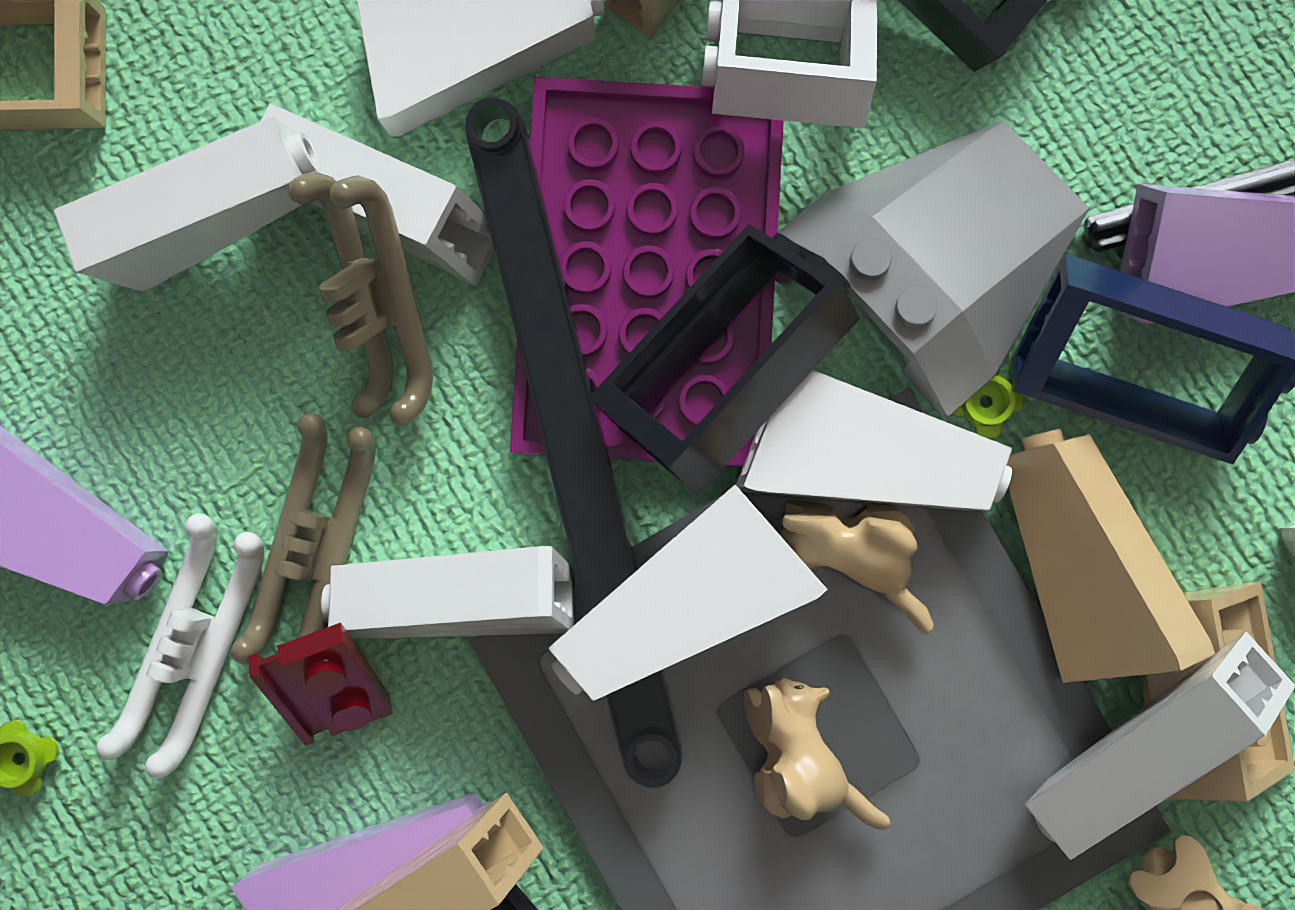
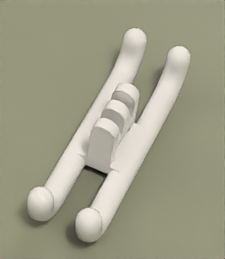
[96,514,265,779]

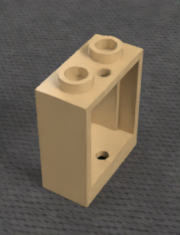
[0,0,106,131]

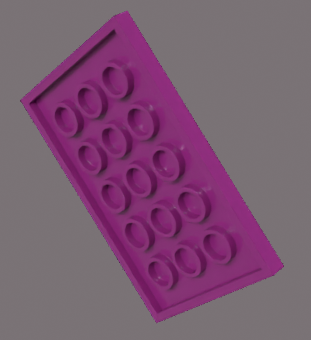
[510,77,784,468]

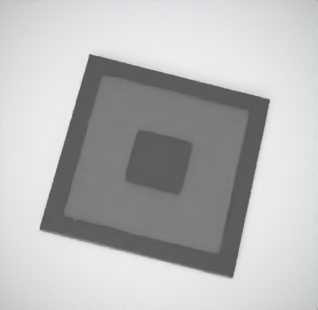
[469,387,1171,910]

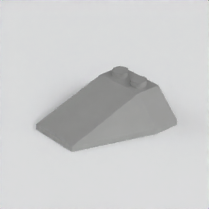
[778,120,1090,419]

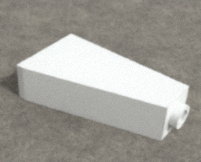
[357,0,605,138]
[260,103,495,287]
[54,116,320,292]
[736,370,1012,511]
[548,485,828,701]
[321,546,574,639]
[1025,632,1295,860]

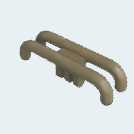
[288,172,433,426]
[231,413,376,664]

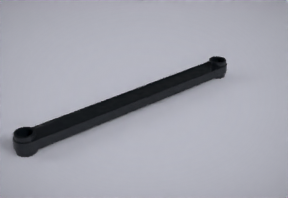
[465,97,683,788]

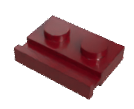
[248,623,393,746]

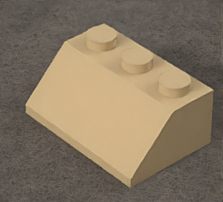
[1143,581,1295,802]

